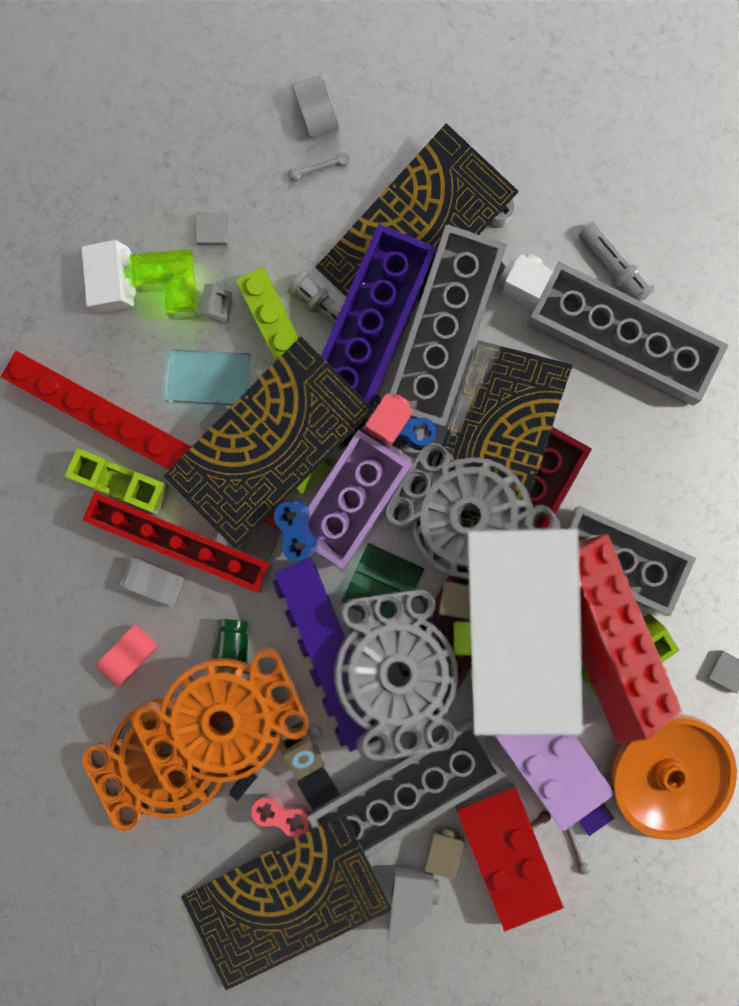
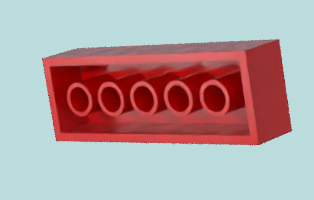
[578,534,682,743]

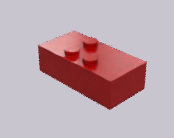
[455,783,564,932]

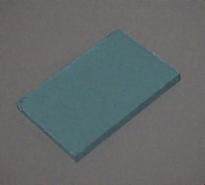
[165,349,251,406]

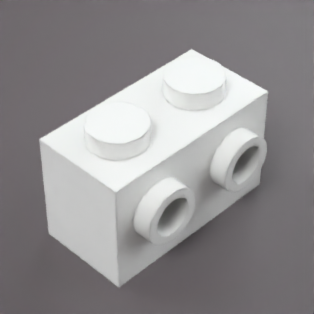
[81,240,136,313]
[499,254,554,310]

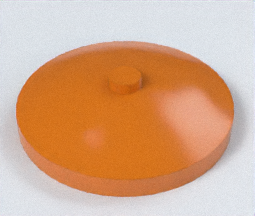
[611,714,737,840]

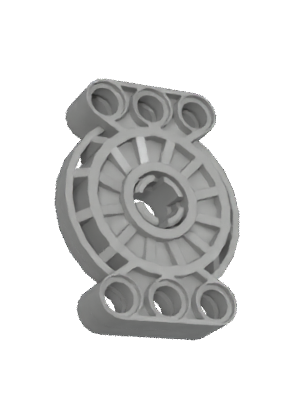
[386,443,560,580]
[334,590,458,760]

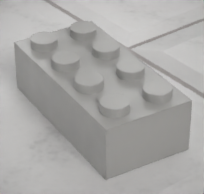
[566,506,696,616]

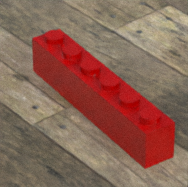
[82,492,272,593]

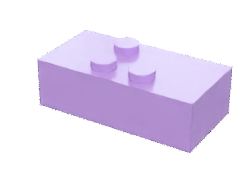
[308,426,415,569]
[495,734,615,832]

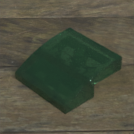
[341,543,425,619]

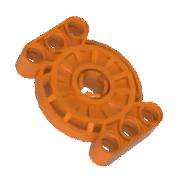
[133,647,308,795]
[82,697,252,831]

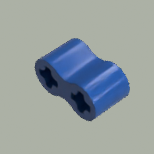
[396,418,436,450]
[274,500,318,562]

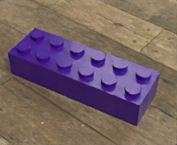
[321,224,437,427]
[272,558,380,752]

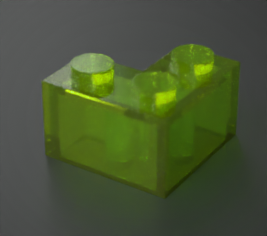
[130,249,201,320]

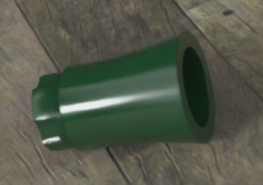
[211,619,249,675]

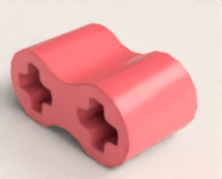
[95,624,159,689]
[251,794,310,838]

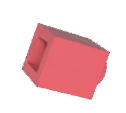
[363,393,413,448]

